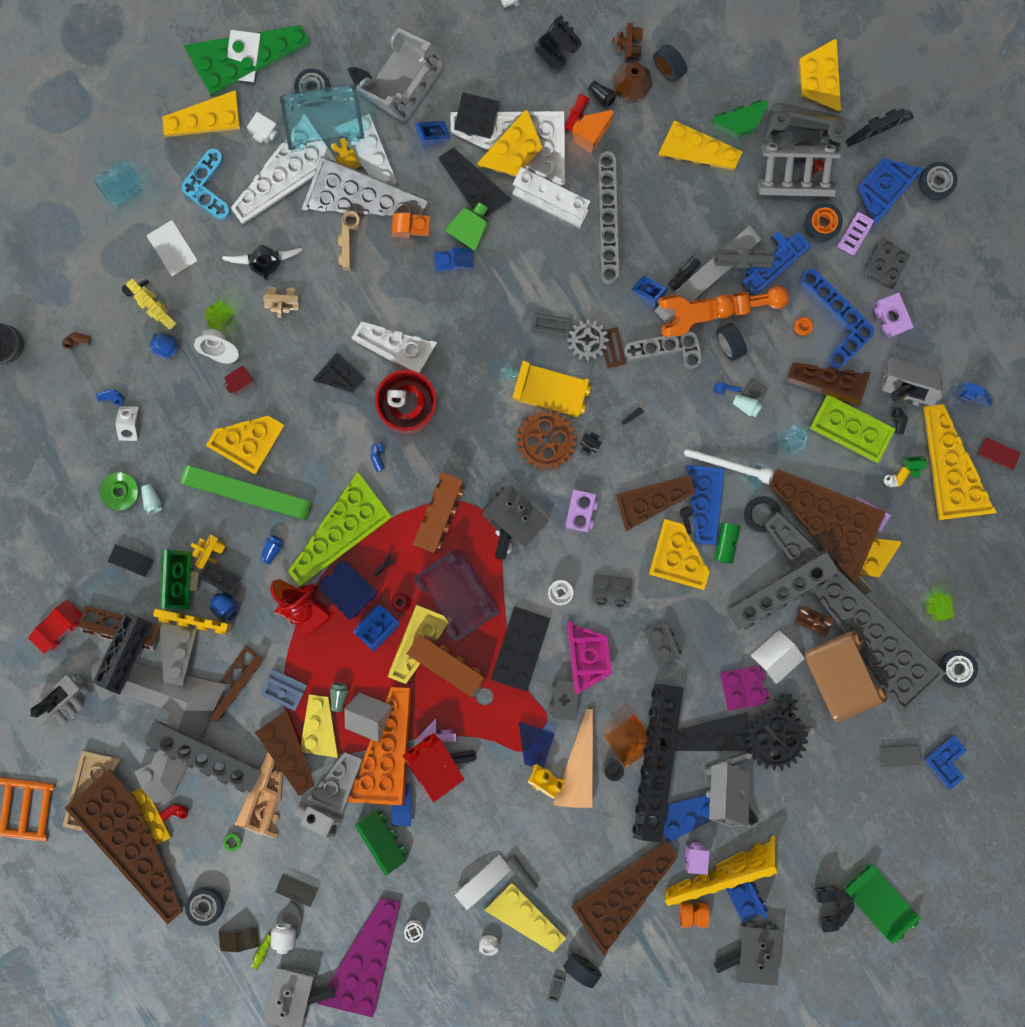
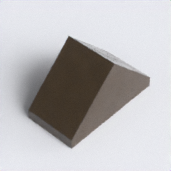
[219,927,260,952]

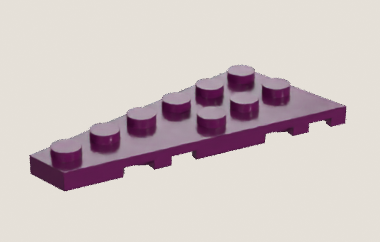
[317,897,401,1017]

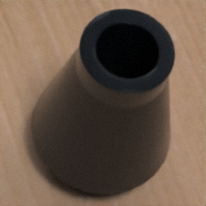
[588,81,617,107]

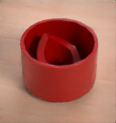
[375,370,437,434]

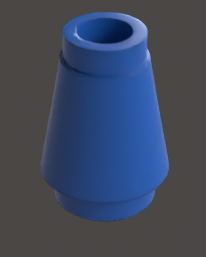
[260,535,284,565]

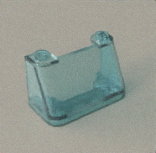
[280,85,365,152]

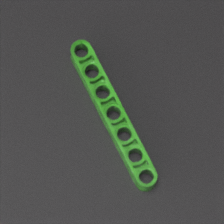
[180,465,312,520]

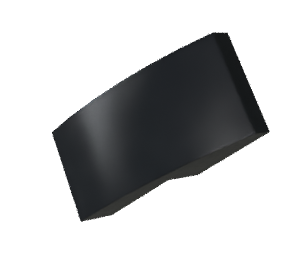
[107,544,153,577]

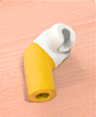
[884,467,911,488]

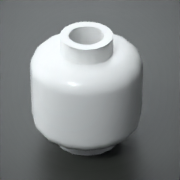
[271,923,296,954]

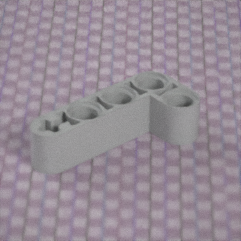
[623,332,702,370]

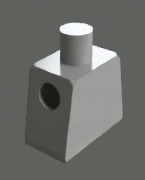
[294,804,343,838]

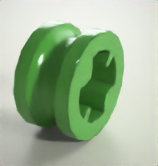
[223,833,242,851]

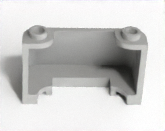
[356,28,444,121]

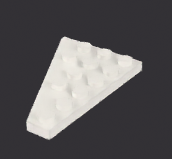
[451,111,565,186]

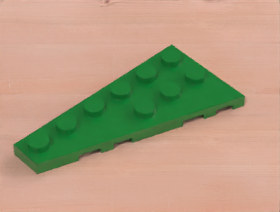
[184,25,311,96]

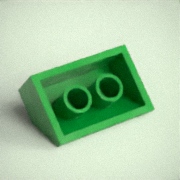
[158,550,192,609]
[354,809,408,876]

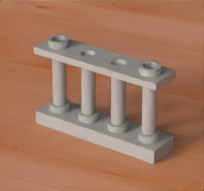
[757,143,841,197]

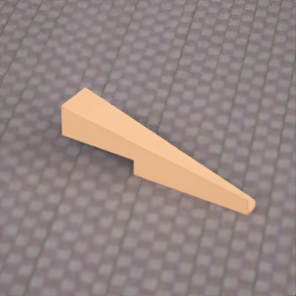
[554,709,593,808]
[235,753,283,839]

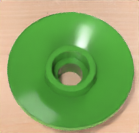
[99,472,138,511]

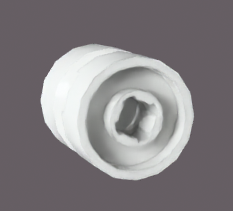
[548,580,573,605]

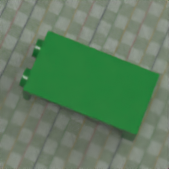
[842,862,921,944]

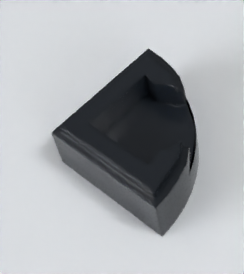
[347,67,373,87]

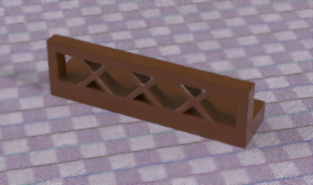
[78,605,160,652]
[210,646,265,722]

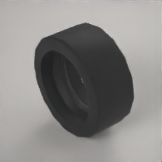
[744,496,782,533]

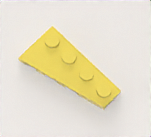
[387,605,452,684]
[484,882,566,952]

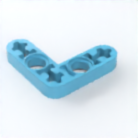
[182,149,230,220]

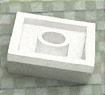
[750,630,805,684]

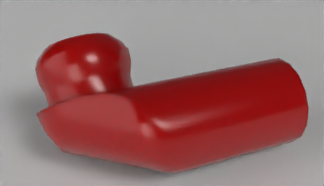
[159,803,188,821]

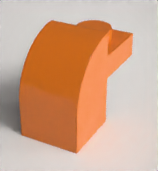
[391,213,430,238]

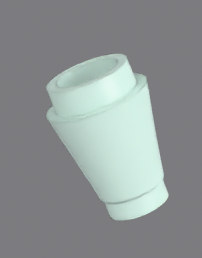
[733,394,763,417]
[141,484,162,514]

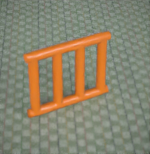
[0,777,55,841]

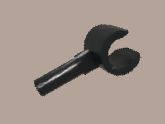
[121,279,149,297]
[680,506,693,534]
[373,554,397,576]

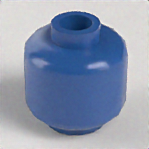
[149,331,179,359]
[210,593,239,621]

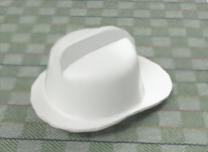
[194,329,239,364]

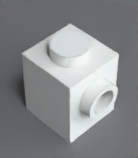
[247,112,278,144]

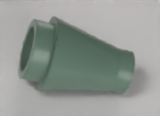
[330,682,349,712]

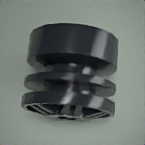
[0,323,24,364]

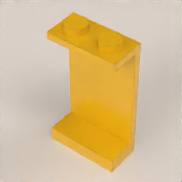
[512,361,591,418]

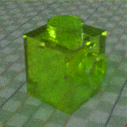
[204,299,236,332]
[926,592,955,621]

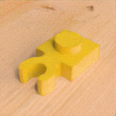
[331,138,361,169]

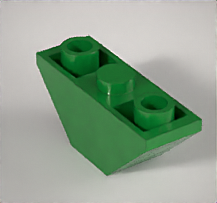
[712,100,769,138]

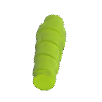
[251,934,271,970]

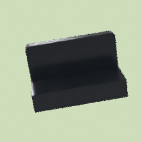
[198,560,242,597]

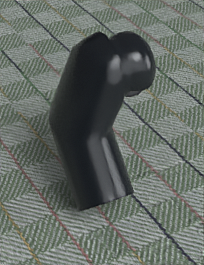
[890,407,908,435]

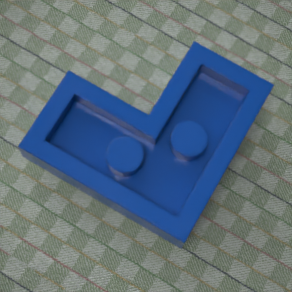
[924,735,967,790]

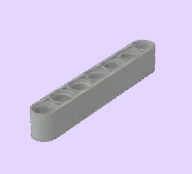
[598,151,619,285]
[655,224,764,324]

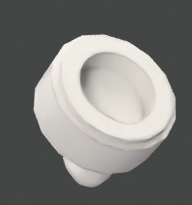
[387,390,407,407]
[479,935,499,955]

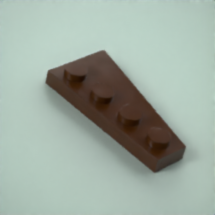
[787,362,871,406]
[616,474,695,531]
[254,710,315,796]

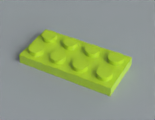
[809,395,896,463]

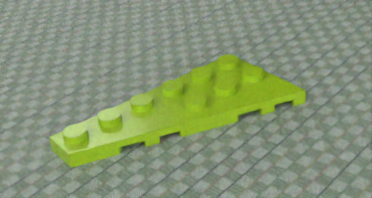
[288,471,392,587]

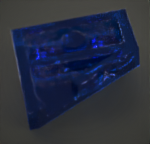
[519,722,555,768]

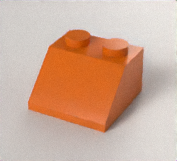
[572,110,614,153]

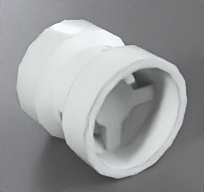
[404,920,424,943]

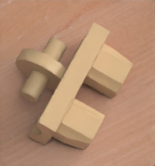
[263,287,299,318]

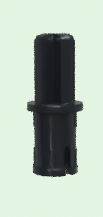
[668,256,701,290]

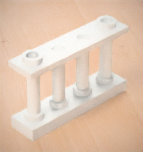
[512,167,590,228]

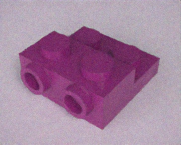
[720,665,769,711]

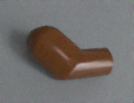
[62,332,91,350]

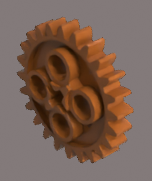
[516,409,577,471]

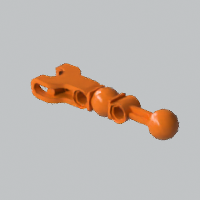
[658,285,790,337]

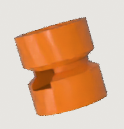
[680,902,709,928]

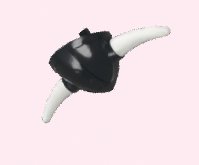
[222,245,303,280]

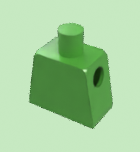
[445,202,490,251]

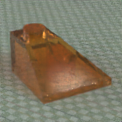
[603,714,647,768]

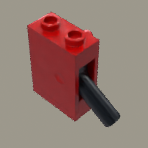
[402,733,477,803]

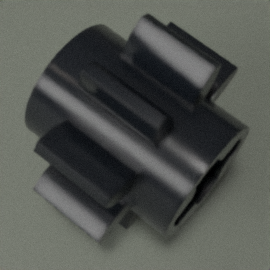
[578,432,602,456]
[774,693,798,715]

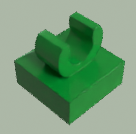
[903,456,927,478]

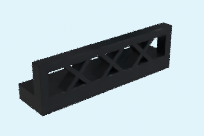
[92,612,153,695]

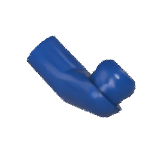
[96,388,124,406]
[371,442,385,472]

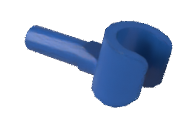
[714,382,742,395]

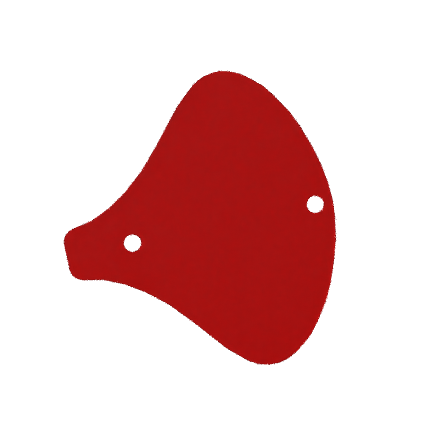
[284,501,547,754]

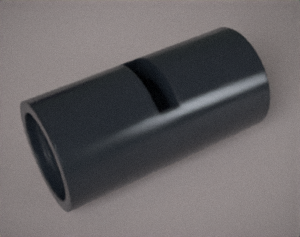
[603,759,624,781]

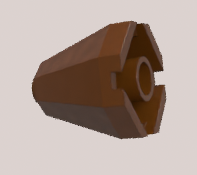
[612,61,653,103]

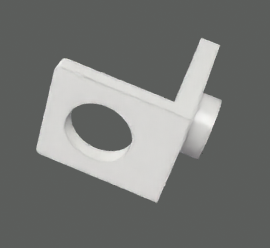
[115,406,139,441]

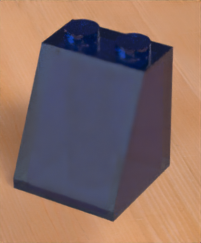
[319,560,380,620]

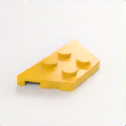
[799,39,841,113]
[477,110,543,177]
[860,538,901,577]

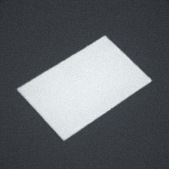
[227,30,260,82]
[146,220,198,277]

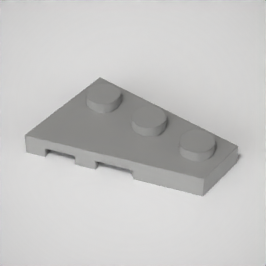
[159,622,197,686]
[307,752,363,814]

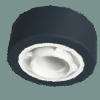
[939,650,978,687]

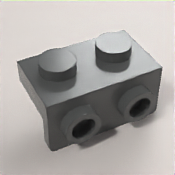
[591,575,632,608]

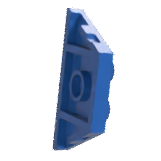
[858,158,923,225]

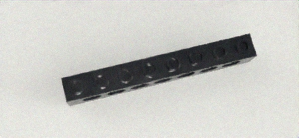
[632,684,683,843]

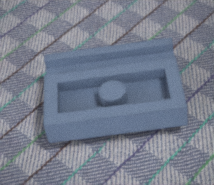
[260,669,308,711]

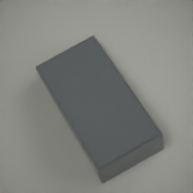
[547,975,565,1003]

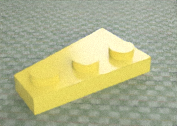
[301,694,338,758]

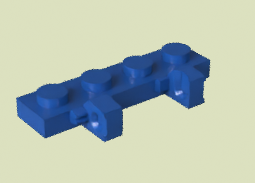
[741,231,811,296]

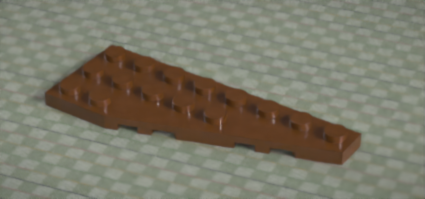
[65,769,183,924]

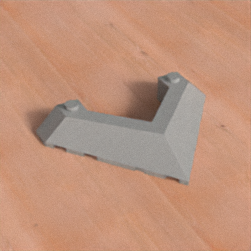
[90,658,227,804]

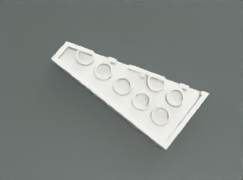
[231,114,336,225]

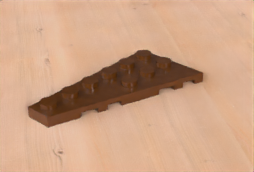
[571,840,678,956]

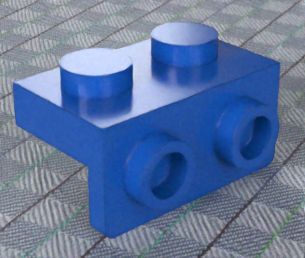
[353,604,401,652]

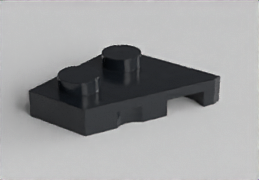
[313,353,366,393]

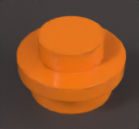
[794,317,813,336]

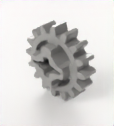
[567,319,609,362]

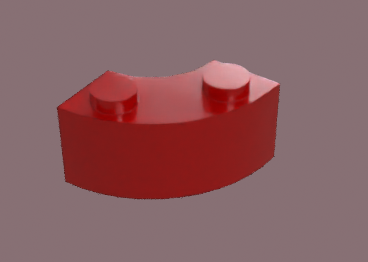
[28,599,82,654]

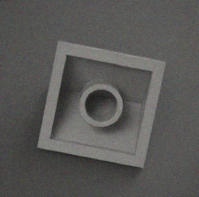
[344,692,393,742]

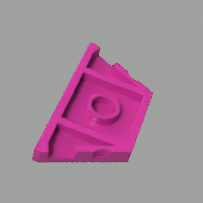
[566,621,612,694]

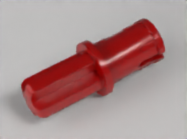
[564,94,590,132]

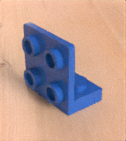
[726,882,769,923]

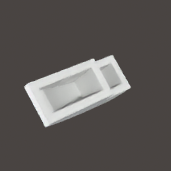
[454,854,511,910]

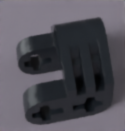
[534,15,582,71]
[814,885,855,932]

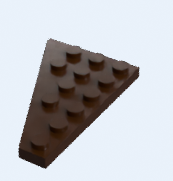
[770,469,886,582]

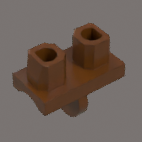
[612,23,643,62]
[794,605,834,637]

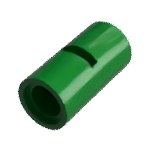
[714,522,741,564]

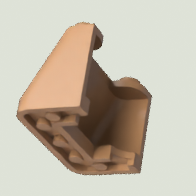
[805,629,887,723]

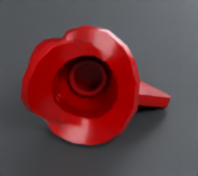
[270,579,330,635]

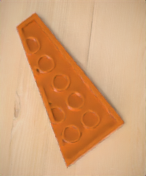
[347,687,412,805]

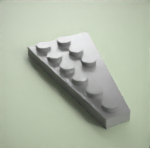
[301,156,428,216]

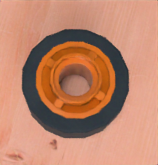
[805,203,843,241]

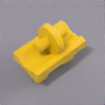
[190,534,225,569]
[528,764,565,799]

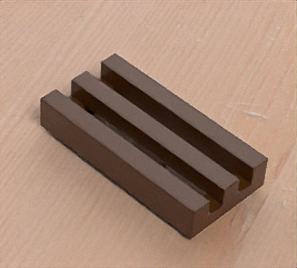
[599,327,626,369]

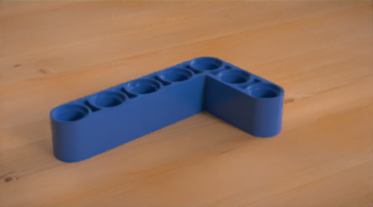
[800,269,875,369]

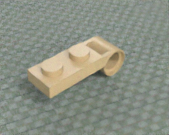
[338,211,361,270]

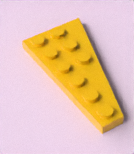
[923,404,997,520]
[665,835,778,906]

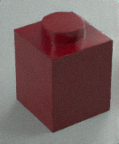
[224,365,256,396]

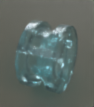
[500,367,518,380]

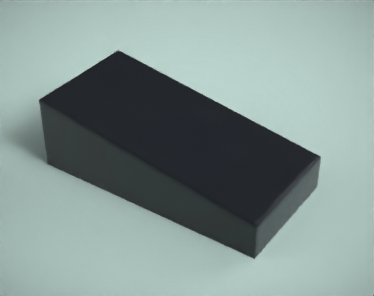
[621,407,644,426]

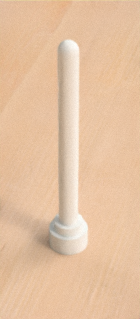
[684,449,774,484]

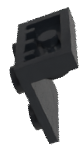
[454,92,501,139]

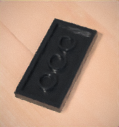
[491,607,551,692]

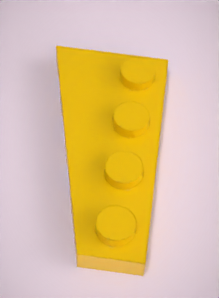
[162,90,240,137]
[658,120,743,170]
[153,609,233,635]

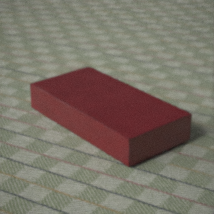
[977,437,1021,471]

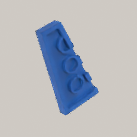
[686,465,725,545]
[664,794,712,843]

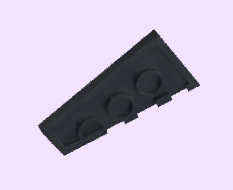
[438,147,512,218]
[675,712,748,751]

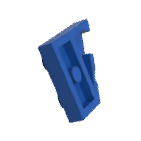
[956,382,993,407]

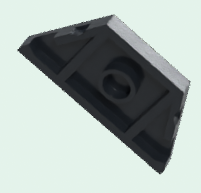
[846,108,914,148]

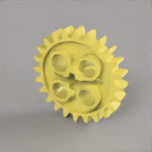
[126,278,176,330]

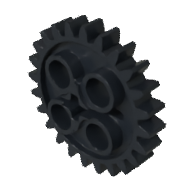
[744,707,808,771]

